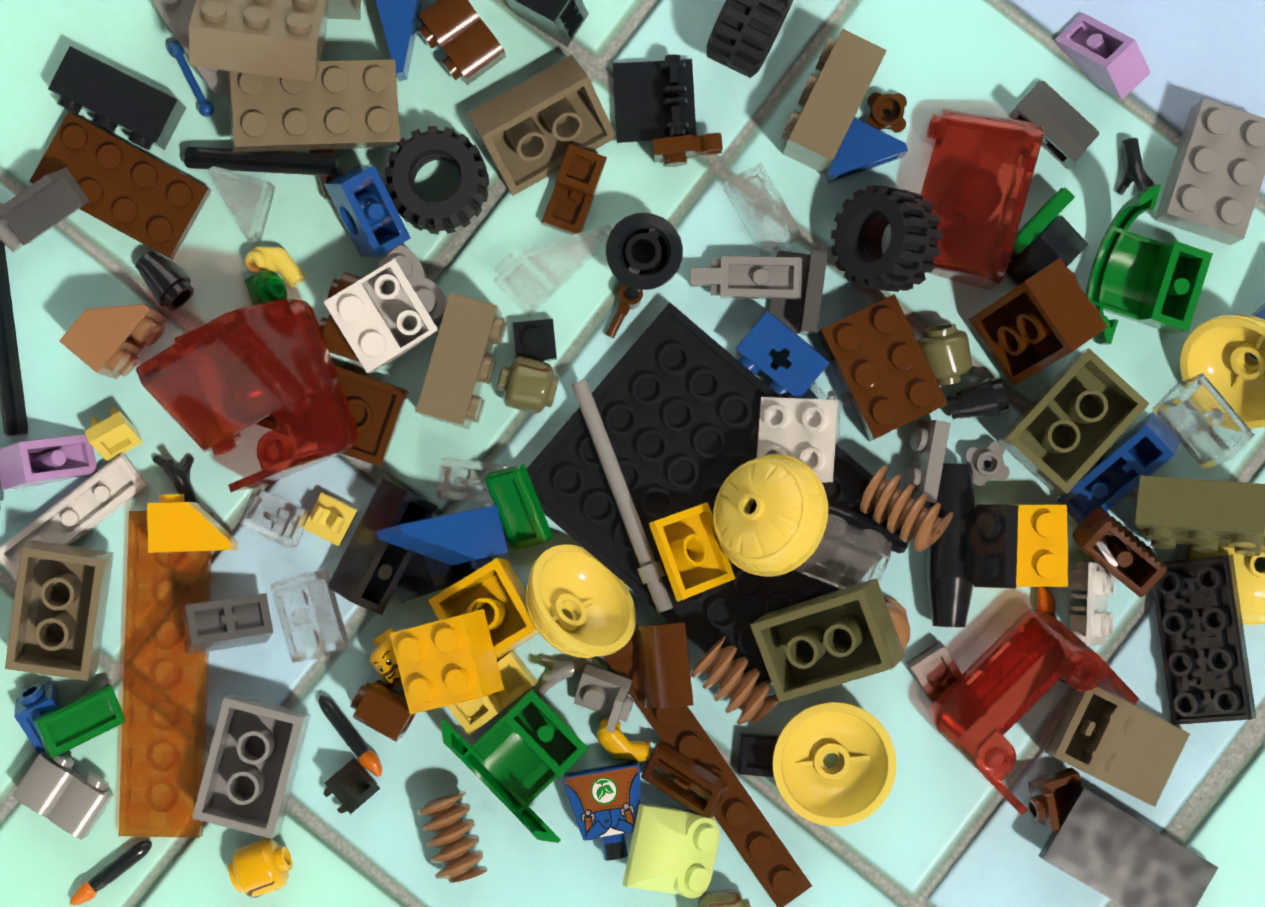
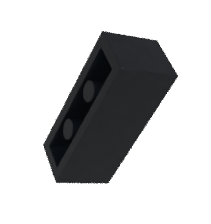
[48,46,186,151]
[327,478,437,615]

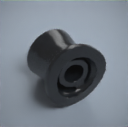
[606,213,683,290]

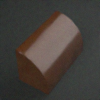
[636,621,694,708]

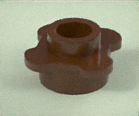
[866,92,907,133]

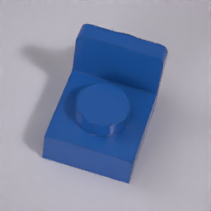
[14,681,61,754]

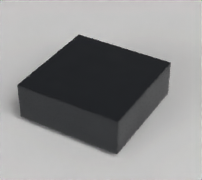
[737,733,779,778]

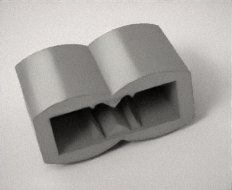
[377,244,448,326]
[12,752,114,840]

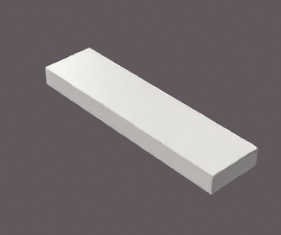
[0,453,149,582]

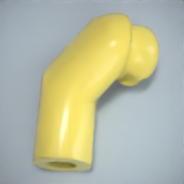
[245,246,306,288]

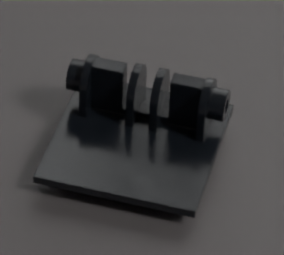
[612,54,696,143]

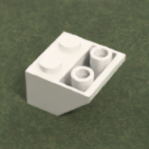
[324,259,438,373]

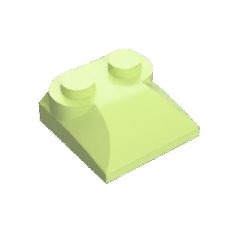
[622,804,720,899]

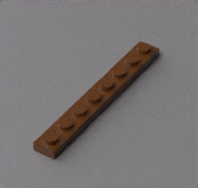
[604,629,812,907]

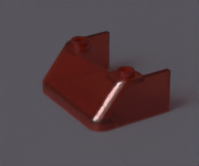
[174,299,358,492]
[929,609,1139,815]

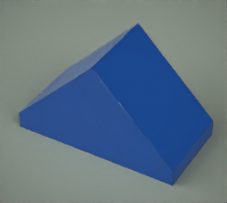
[825,118,908,183]

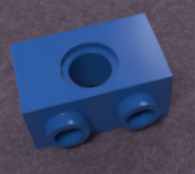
[324,165,411,258]

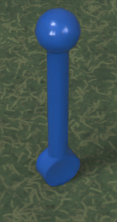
[168,40,214,117]

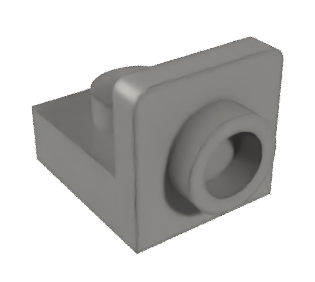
[574,664,634,733]

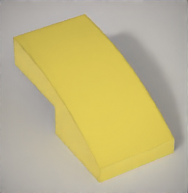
[447,650,538,736]

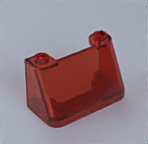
[920,108,1045,290]
[135,298,326,456]

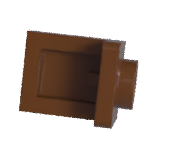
[1027,767,1081,832]

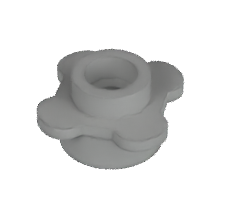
[965,442,1010,486]

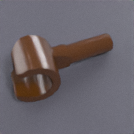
[605,284,643,339]

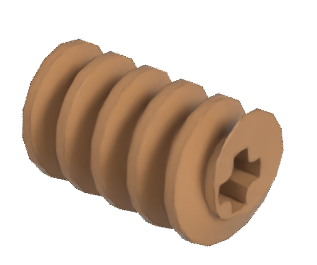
[860,465,953,552]
[691,636,779,725]
[417,791,487,883]

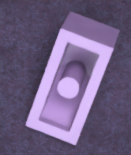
[1054,13,1151,100]
[0,434,98,491]

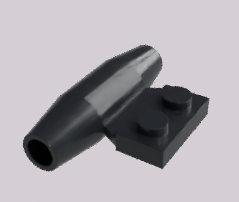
[926,463,1019,627]

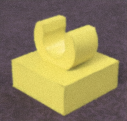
[85,406,143,462]
[303,492,359,547]

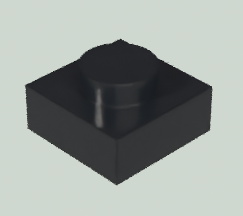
[513,319,557,361]

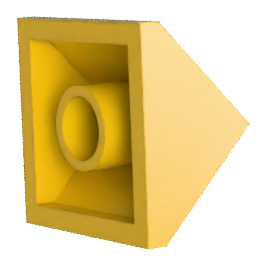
[648,502,736,602]

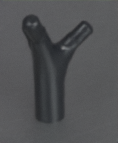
[1116,138,1154,195]
[153,455,200,504]

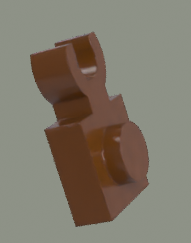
[652,133,723,167]

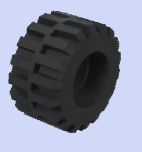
[706,0,793,78]
[384,126,490,234]
[831,185,943,292]

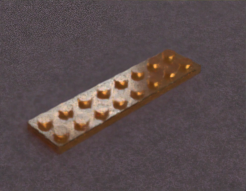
[118,511,213,838]

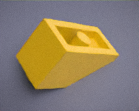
[147,494,239,553]

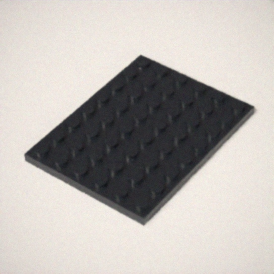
[526,302,901,684]

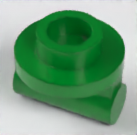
[244,270,287,318]

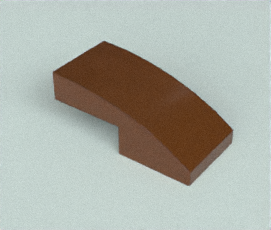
[542,144,607,238]
[906,641,988,736]

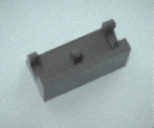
[181,593,274,655]

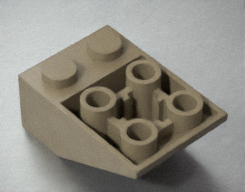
[1045,680,1190,807]

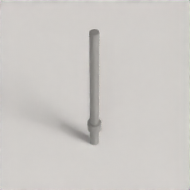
[572,379,673,613]

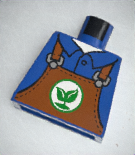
[563,761,641,861]

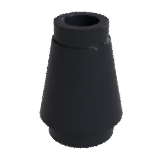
[135,251,194,310]
[947,376,1009,420]

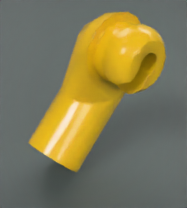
[597,717,650,762]

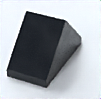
[1002,215,1089,286]
[396,554,476,603]

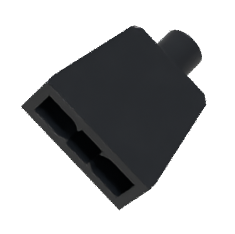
[506,0,589,47]

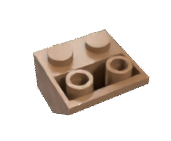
[59,304,168,379]

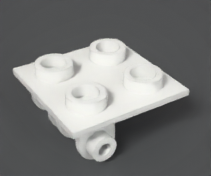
[757,397,839,483]
[1070,562,1115,646]

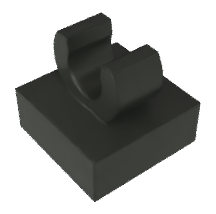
[323,758,380,815]

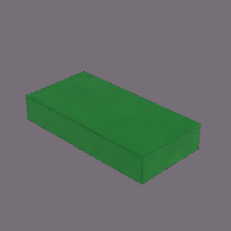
[1002,187,1075,260]
[484,464,553,551]
[32,684,127,758]

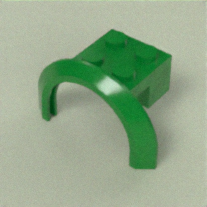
[1085,184,1213,345]
[440,689,589,843]

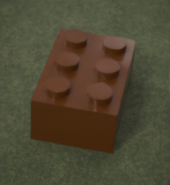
[968,258,1108,386]
[817,294,948,442]

